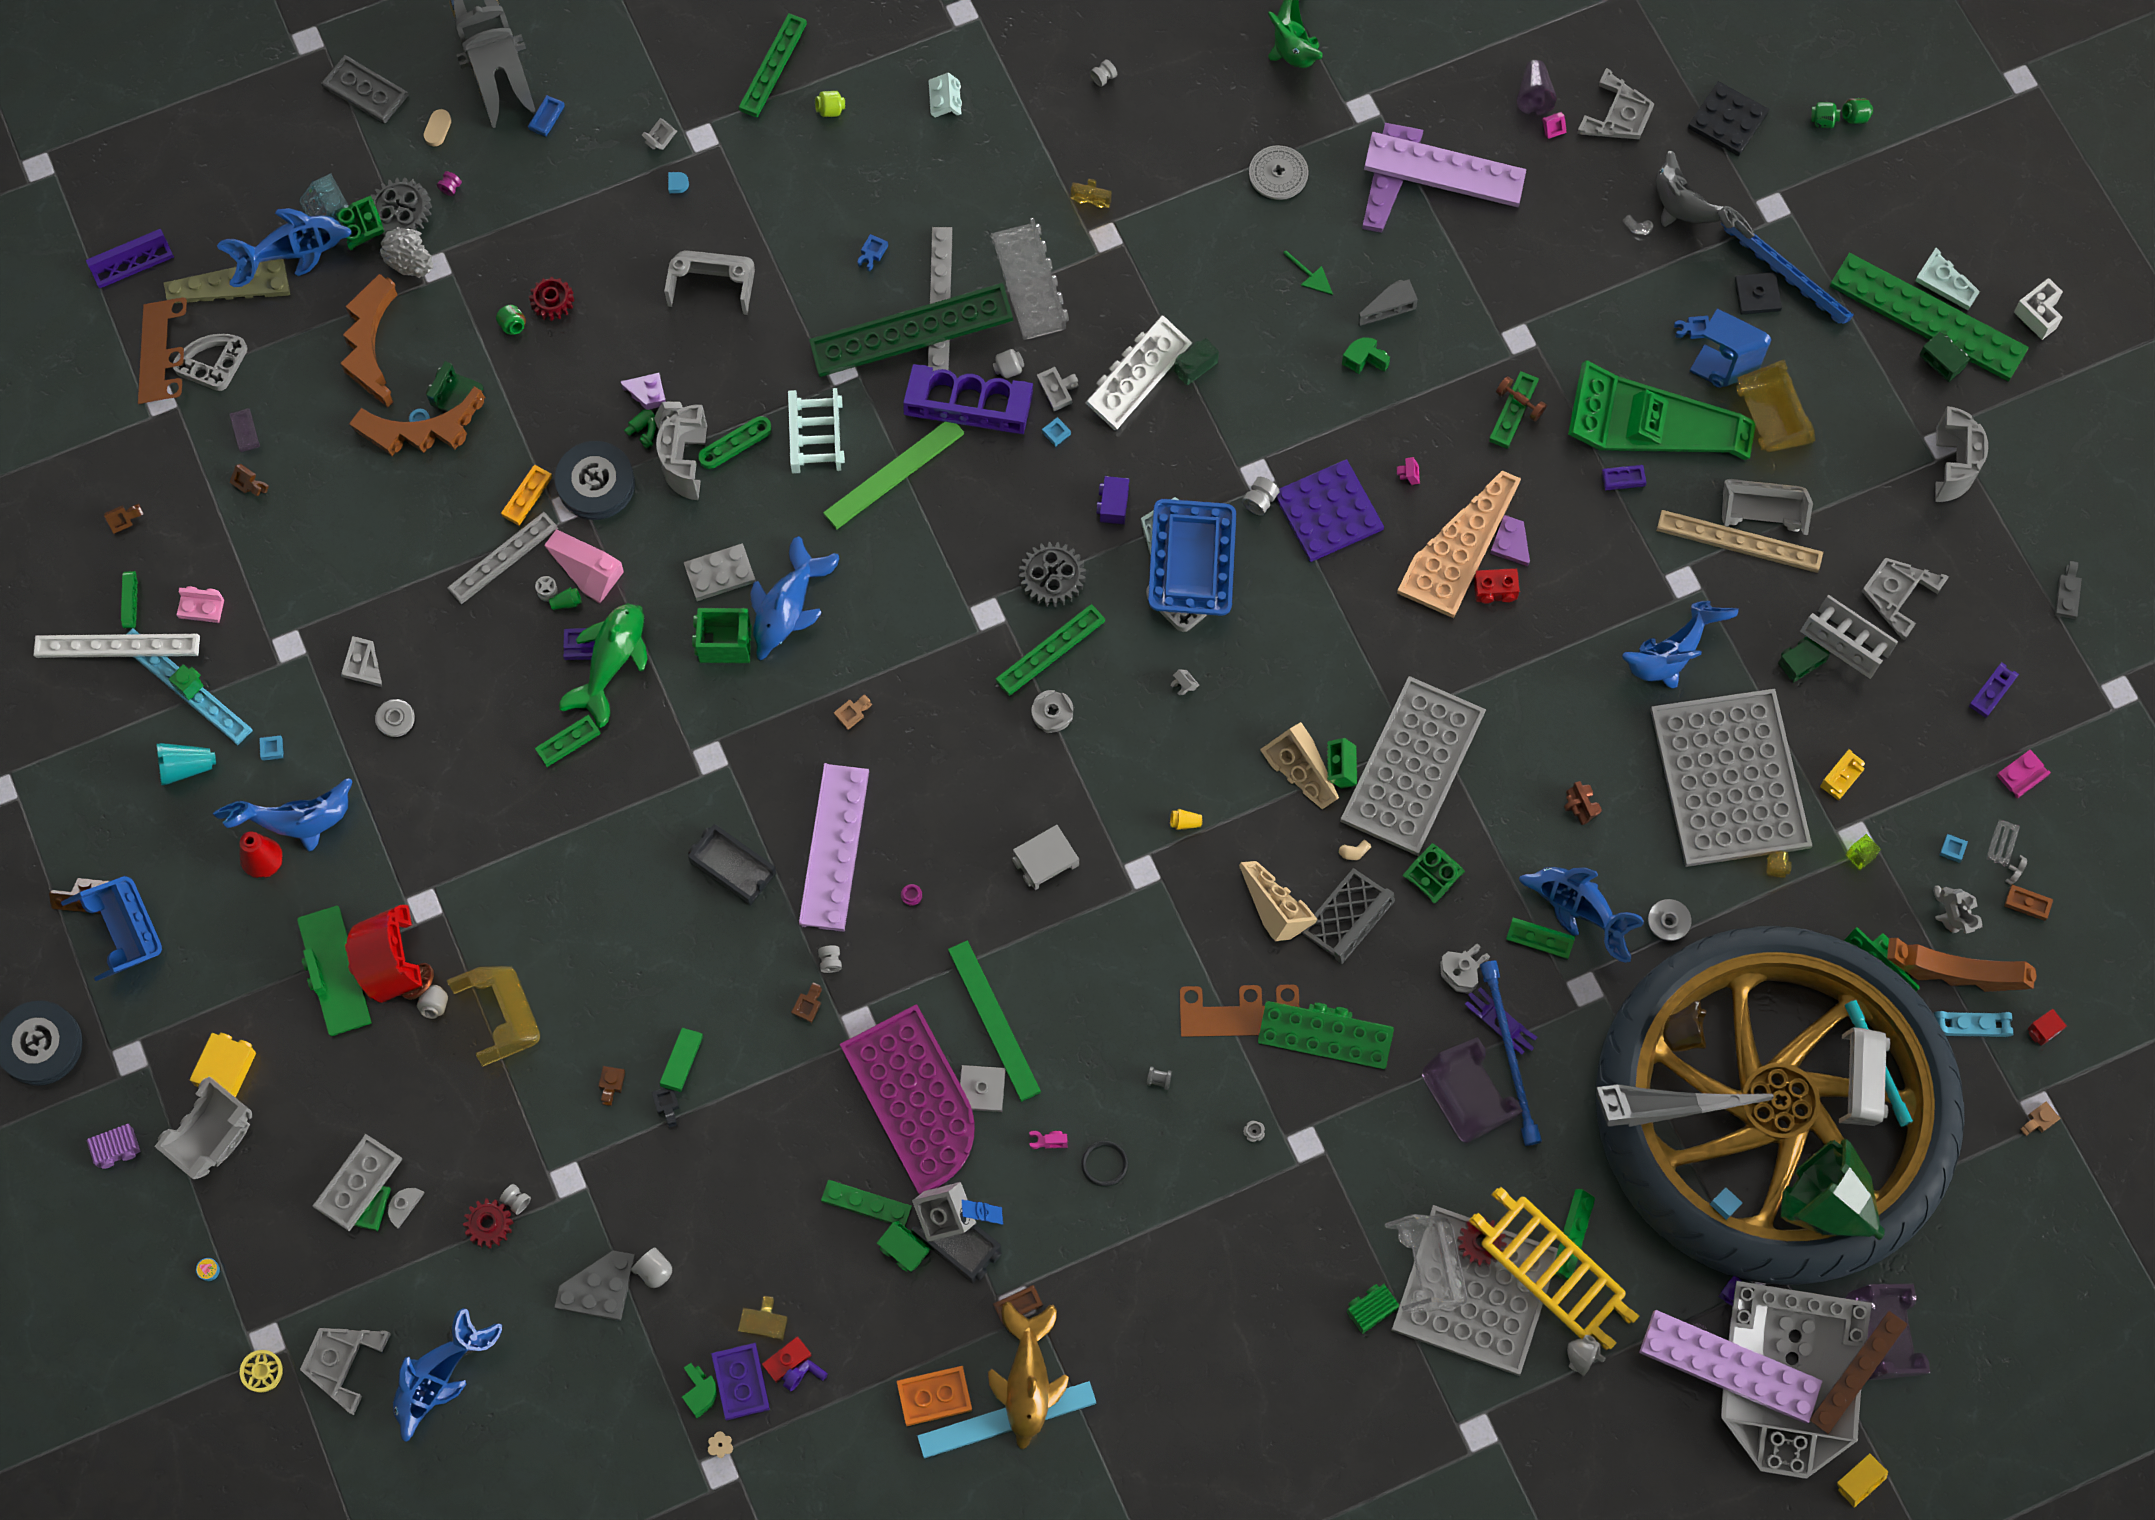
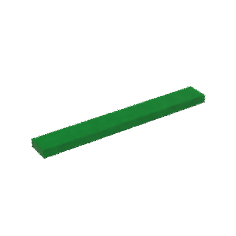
[948,940,1041,1102]

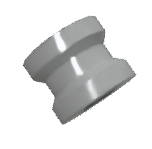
[535,576,558,602]

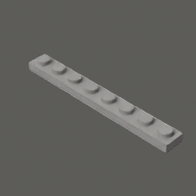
[928,227,952,371]

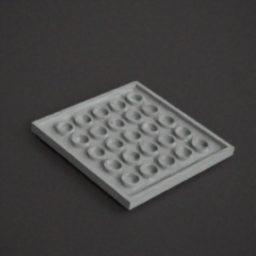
[1391,1205,1558,1376]

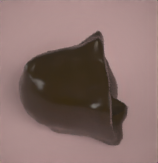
[1663,1001,1707,1051]

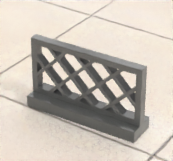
[1301,868,1395,964]

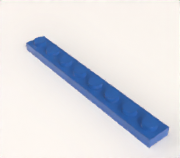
[1721,223,1854,324]

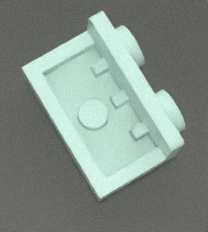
[929,73,962,117]

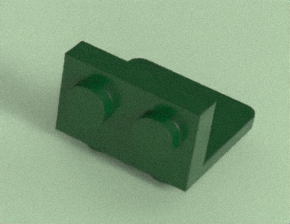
[426,361,484,412]

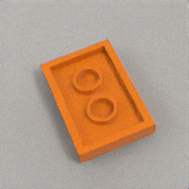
[897,1366,972,1426]

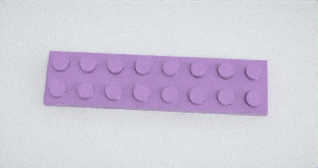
[1639,1310,1822,1424]

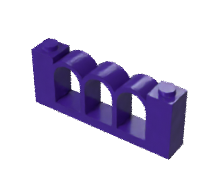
[903,364,1033,434]

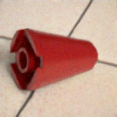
[240,832,282,878]

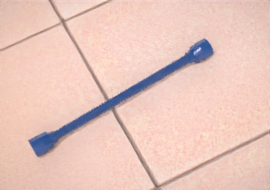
[1480,961,1542,1146]

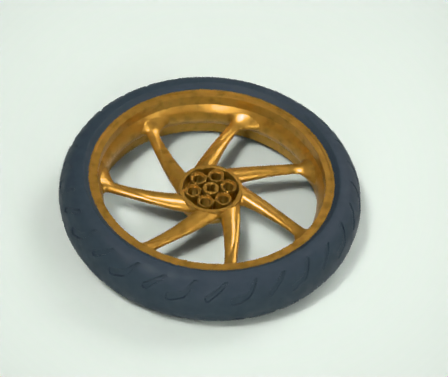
[1596,926,1964,1285]

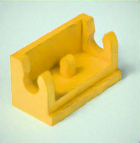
[1820,749,1865,801]
[1837,1454,1888,1507]

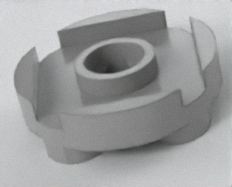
[1031,690,1073,733]

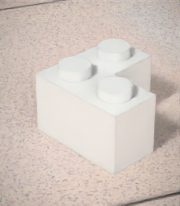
[2014,278,2063,340]

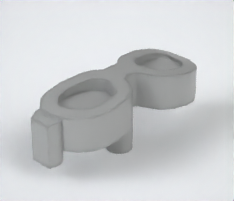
[2005,855,2027,885]

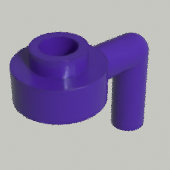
[782,1360,828,1391]

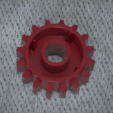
[529,277,574,321]
[463,1199,513,1248]
[1457,1217,1507,1267]

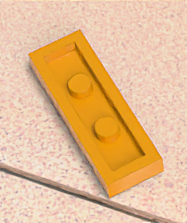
[501,465,552,526]

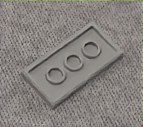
[313,1134,402,1231]

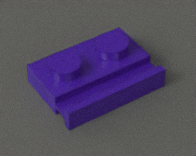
[563,628,595,660]

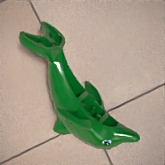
[1268,0,1323,68]
[559,603,647,728]

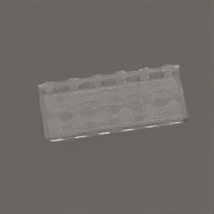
[991,218,1069,340]

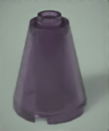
[1517,60,1557,115]

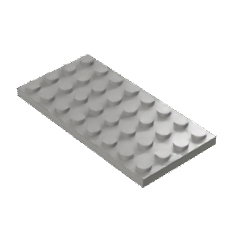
[1340,676,1486,856]

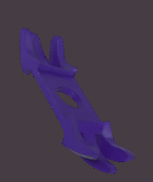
[1465,987,1538,1055]

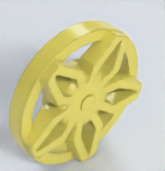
[240,1350,283,1393]

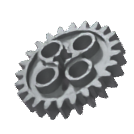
[371,178,432,237]
[1019,542,1086,607]

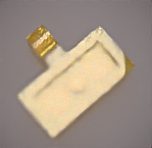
[1071,179,1112,208]
[738,1296,788,1340]

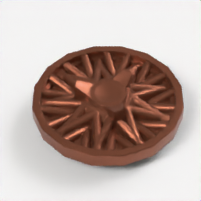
[402,963,434,1000]

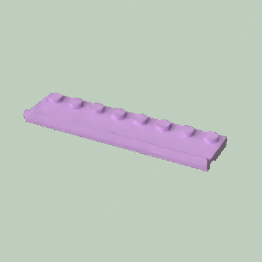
[1364,132,1526,207]
[799,763,869,932]

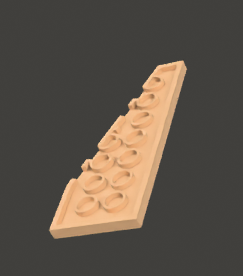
[1397,471,1521,618]

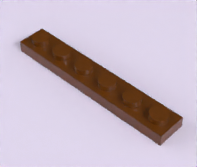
[1810,1311,1908,1434]

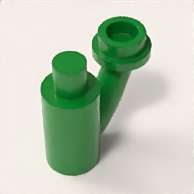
[624,409,656,448]

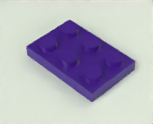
[711,1343,770,1420]

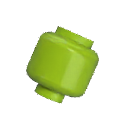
[815,91,845,117]

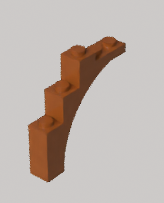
[349,386,485,456]

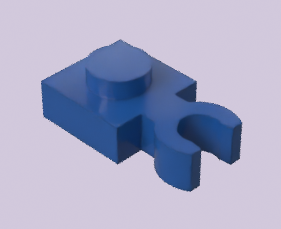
[858,234,888,271]
[1674,316,1709,339]

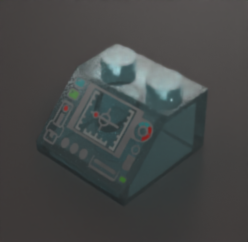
[299,173,348,222]

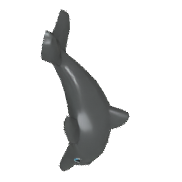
[1655,151,1754,239]

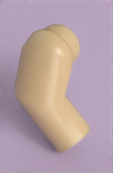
[1339,840,1371,860]

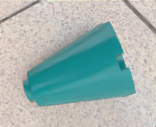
[156,743,216,785]

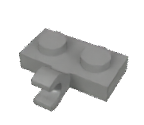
[1037,367,1079,411]

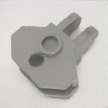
[1440,944,1490,994]

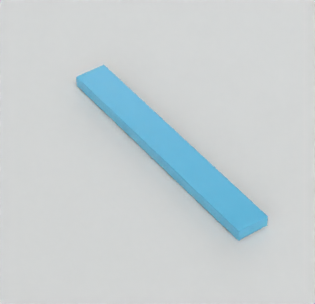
[126,628,253,745]
[918,1381,1096,1458]

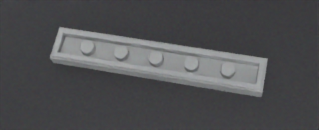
[447,512,558,604]

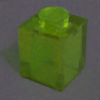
[1846,834,1881,870]

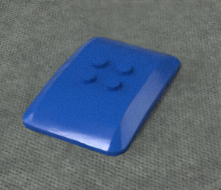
[1148,499,1236,616]

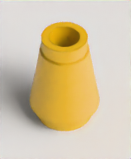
[1170,809,1202,830]

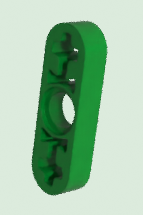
[121,571,138,628]

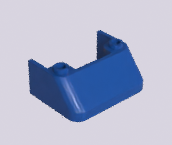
[1690,309,1771,387]
[61,876,162,981]

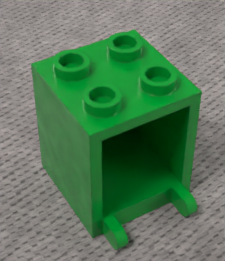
[692,608,752,663]

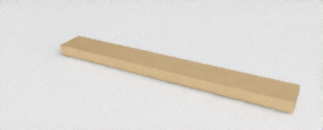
[1656,510,1823,573]

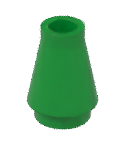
[549,587,582,610]

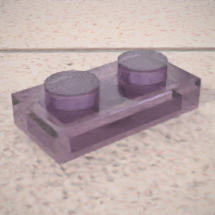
[230,408,260,452]

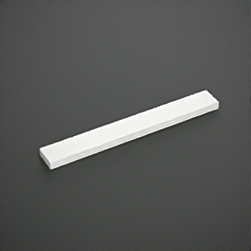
[34,634,200,658]

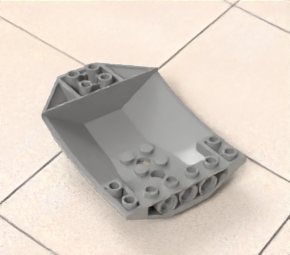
[1721,1281,1872,1479]

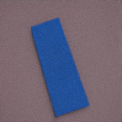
[961,1199,1003,1224]

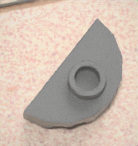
[388,1188,424,1229]

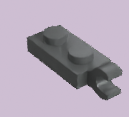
[2055,561,2082,619]

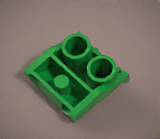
[336,196,385,251]
[1403,843,1465,904]

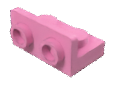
[177,586,224,623]

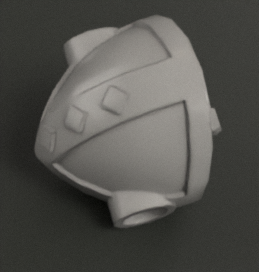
[1567,1335,1606,1376]

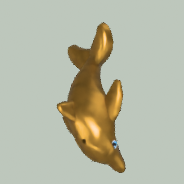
[988,1301,1069,1449]

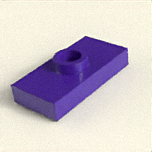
[1602,465,1647,490]

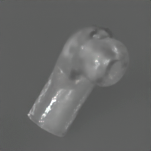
[1623,215,1653,235]

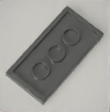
[321,55,409,124]

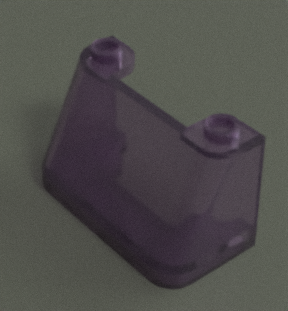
[1423,1037,1523,1143]
[1846,1284,1930,1380]

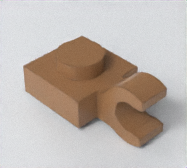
[834,695,872,730]
[2020,1101,2061,1136]

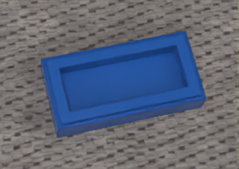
[528,95,565,137]

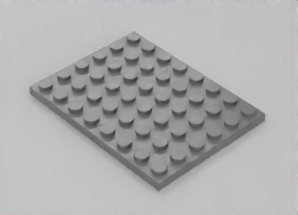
[1650,689,1812,867]

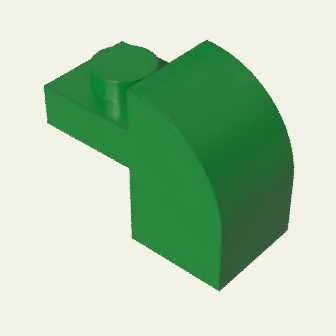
[1342,338,1390,374]
[682,1363,718,1418]

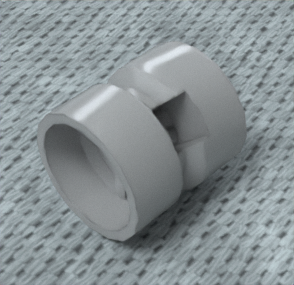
[1242,476,1280,516]

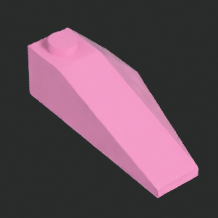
[544,529,624,603]

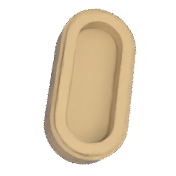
[424,109,451,147]

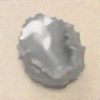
[380,227,433,278]

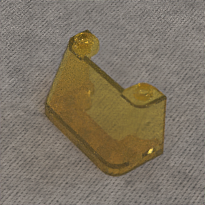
[1736,359,1815,452]

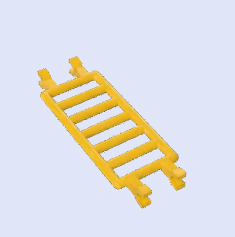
[1469,1187,1639,1350]

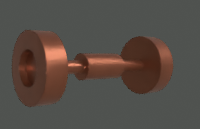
[1496,376,1547,421]

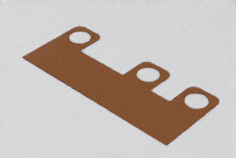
[138,297,187,404]
[1180,985,1299,1037]

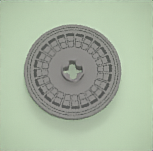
[1249,145,1308,200]

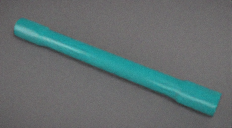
[1844,1000,1913,1127]

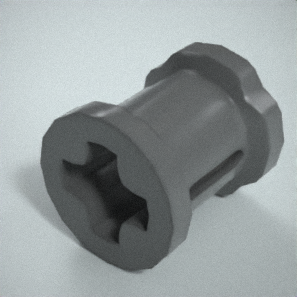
[1147,1066,1172,1090]

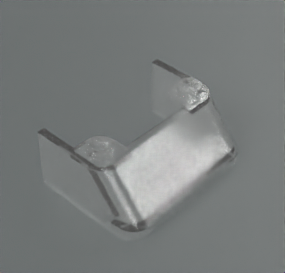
[1385,1214,1467,1313]

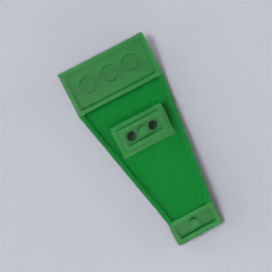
[1568,360,1756,460]

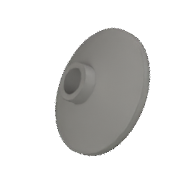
[1648,899,1691,941]

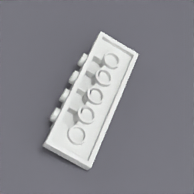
[1086,315,1192,430]

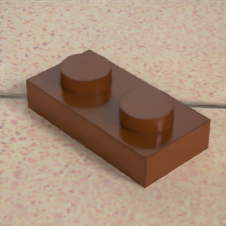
[2004,885,2053,921]

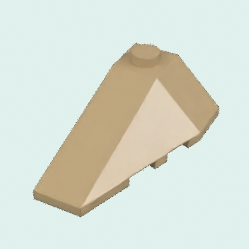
[1260,722,1339,809]
[1239,861,1317,941]

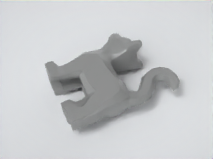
[1933,886,1983,933]

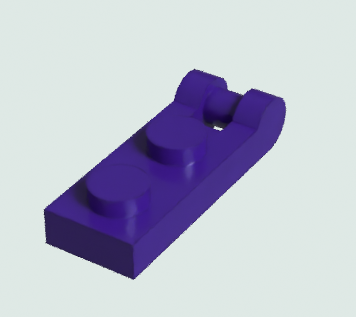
[1969,662,2019,718]

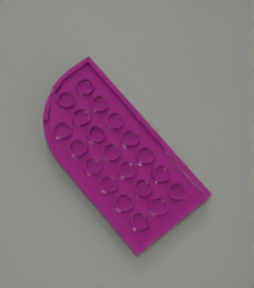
[840,1004,975,1195]

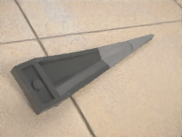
[1596,1085,1774,1127]

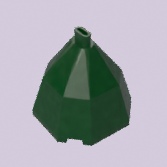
[1781,1139,1885,1240]

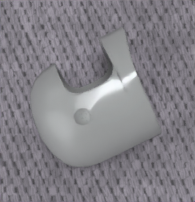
[630,1248,672,1288]

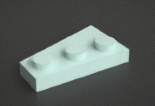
[1915,248,1980,310]

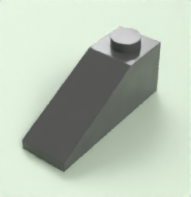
[1358,279,1418,326]

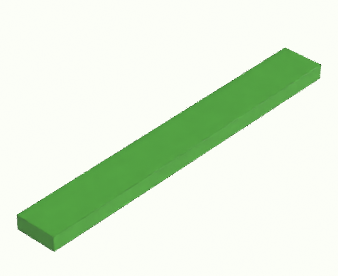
[823,422,964,530]

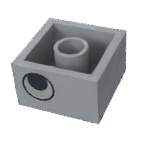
[912,1182,976,1241]

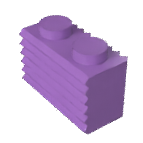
[87,1124,141,1169]

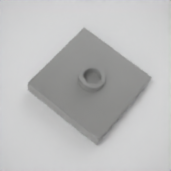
[960,1065,1006,1112]

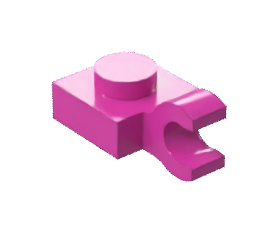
[1029,1131,1067,1149]

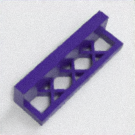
[86,229,174,289]

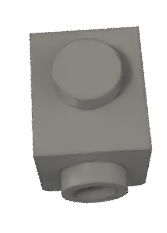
[642,118,677,150]
[654,401,683,429]

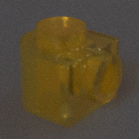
[1767,851,1791,878]

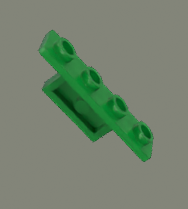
[1844,927,1920,992]

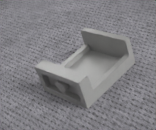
[1012,825,1079,890]

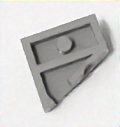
[341,636,382,687]

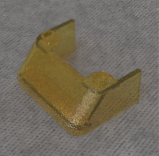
[447,966,540,1066]

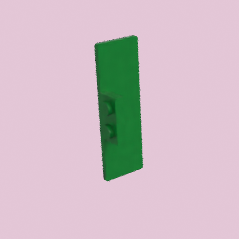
[297,906,371,1036]
[1258,1001,1394,1069]

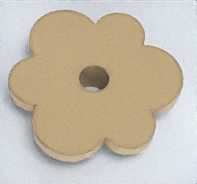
[708,1431,733,1458]

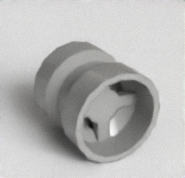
[1090,59,1117,87]
[818,946,842,973]
[499,1184,531,1215]

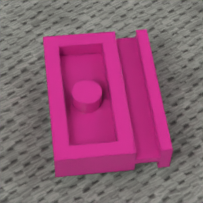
[1997,750,2051,799]

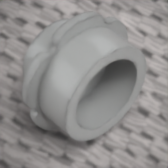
[1243,1121,1265,1142]

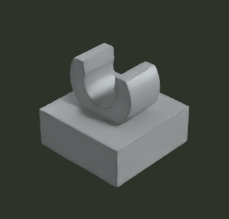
[1171,670,1199,695]

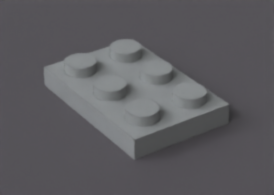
[684,543,756,601]

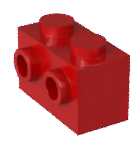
[1474,569,1520,603]

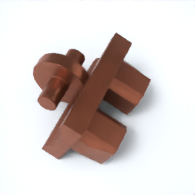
[1564,781,1602,825]

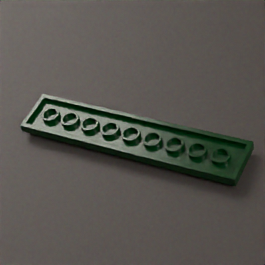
[809,283,1014,377]

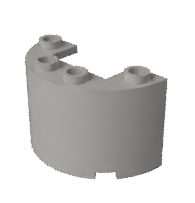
[656,405,707,500]
[1935,406,1988,502]
[154,1076,252,1179]

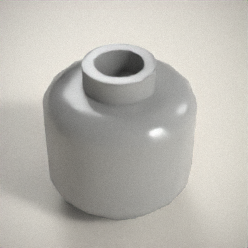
[993,349,1024,379]
[417,985,448,1019]

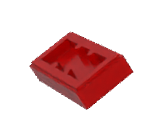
[762,1336,812,1383]

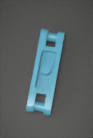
[1934,1011,2014,1037]

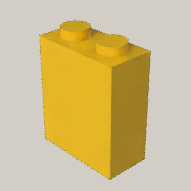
[190,1032,256,1098]

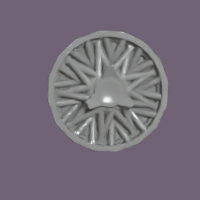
[375,699,415,737]

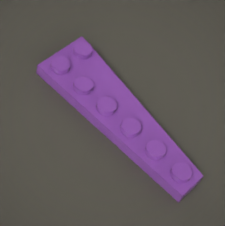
[1362,123,1423,233]

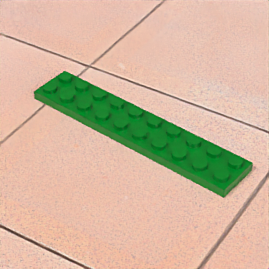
[1829,252,2029,382]

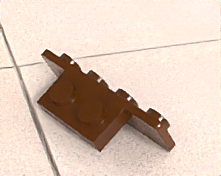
[49,878,109,914]

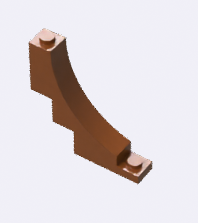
[340,274,397,408]
[1887,938,2037,992]

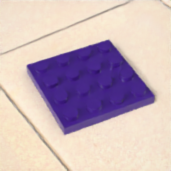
[1275,459,1384,562]

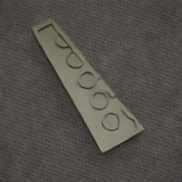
[164,259,290,303]

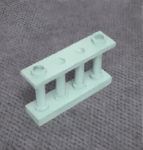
[788,388,845,473]

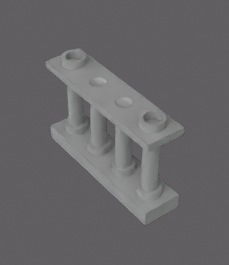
[1800,595,1898,679]

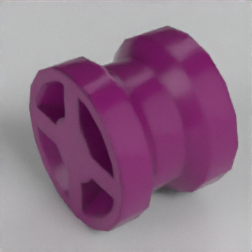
[437,171,462,196]

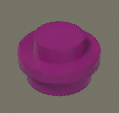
[901,884,922,906]

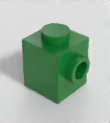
[168,664,204,700]

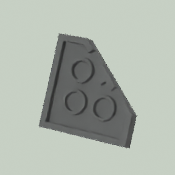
[554,1251,636,1321]

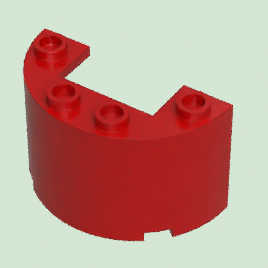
[345,905,423,1003]

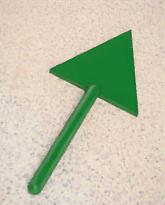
[1284,251,1333,295]

